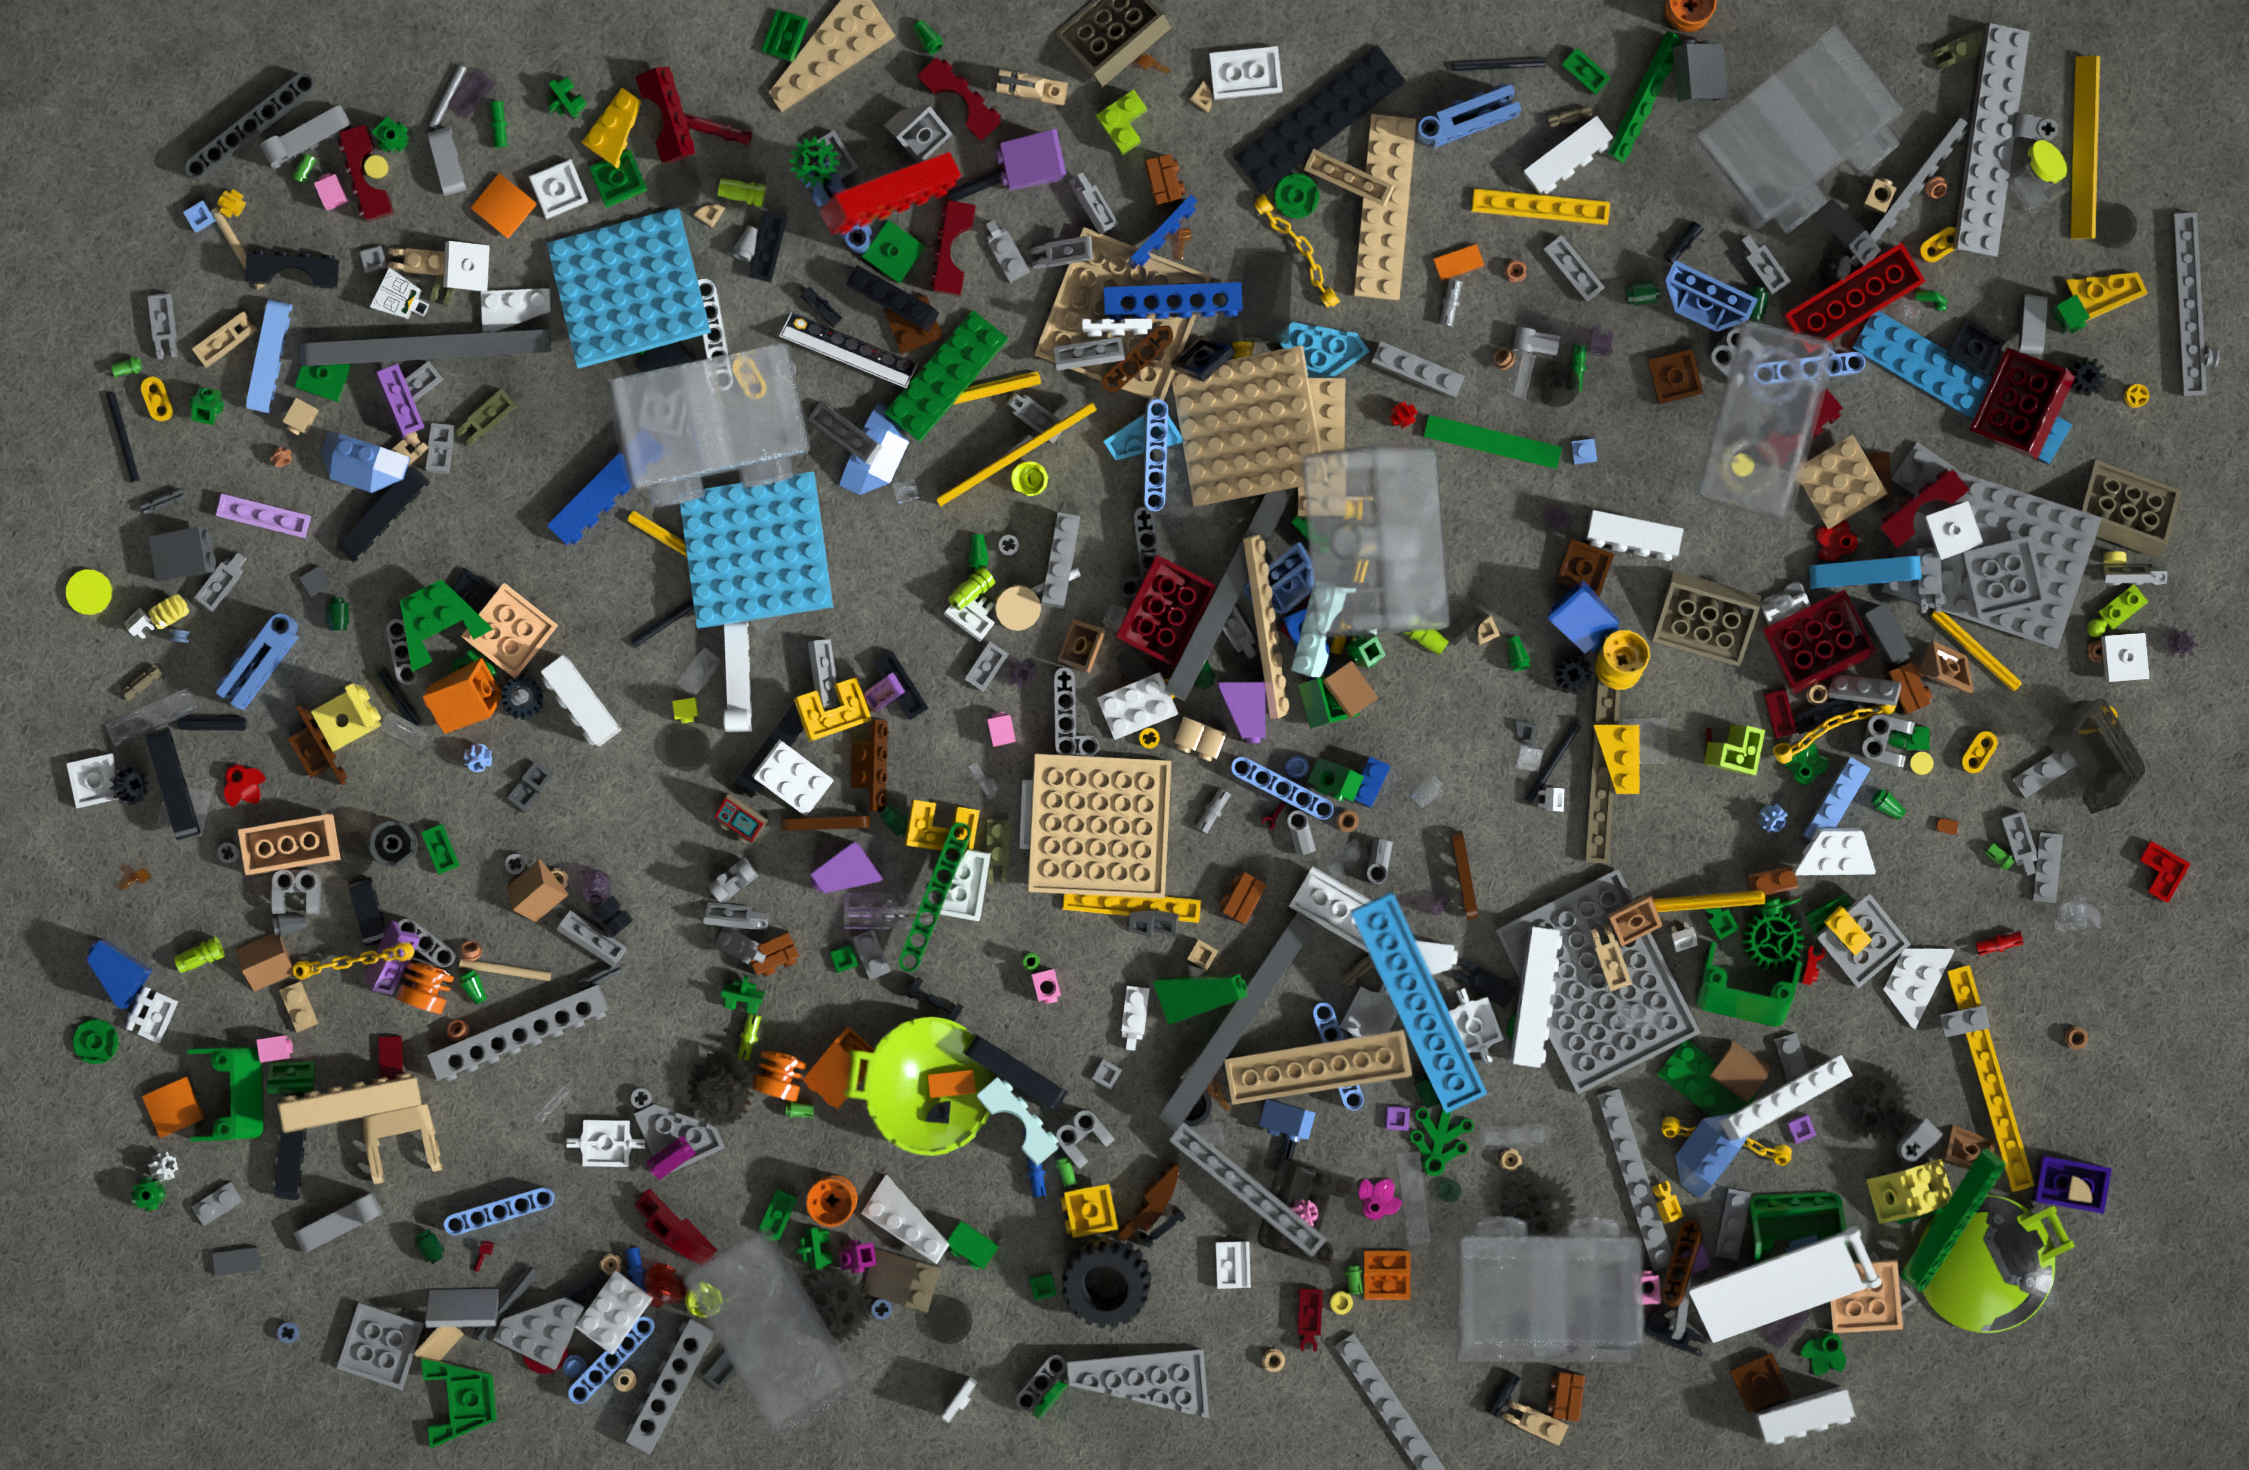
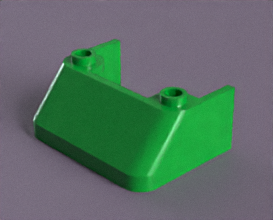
[1696,941,1802,1027]
[188,1047,264,1142]
[1749,1192,1849,1265]

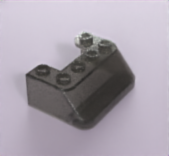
[2045,698,2145,814]
[1258,1159,1355,1267]

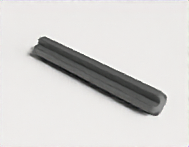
[473,1265,538,1343]

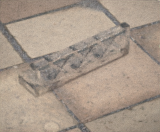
[844,893,936,929]

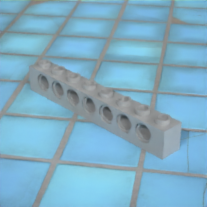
[427,985,609,1083]

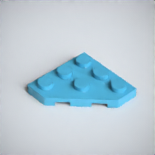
[1274,322,1370,378]

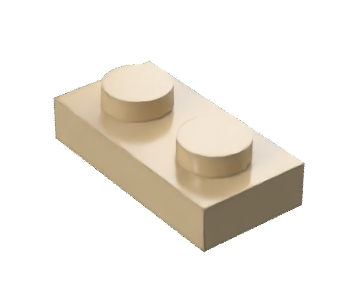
[279,981,319,1033]

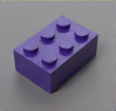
[2032,1155,2112,1214]

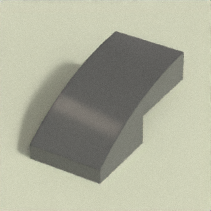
[507,761,554,813]
[1129,911,1179,937]

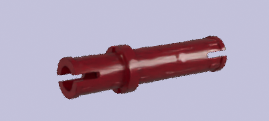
[685,113,753,146]

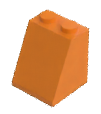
[422,658,502,734]
[803,1027,875,1109]

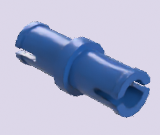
[625,1247,647,1293]

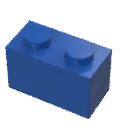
[1354,756,1391,808]

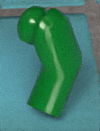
[1916,289,1948,311]

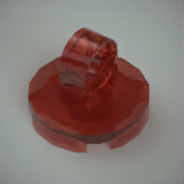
[644,1263,688,1308]

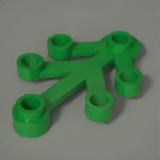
[1410,1108,1474,1176]

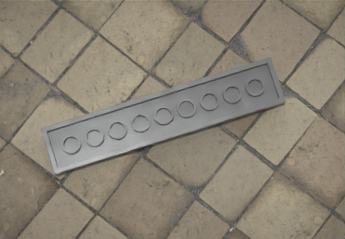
[1953,23,2030,257]

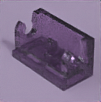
[1587,325,1613,358]

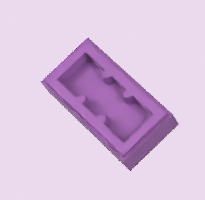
[863,673,905,713]

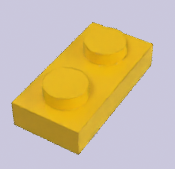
[1824,906,1872,956]

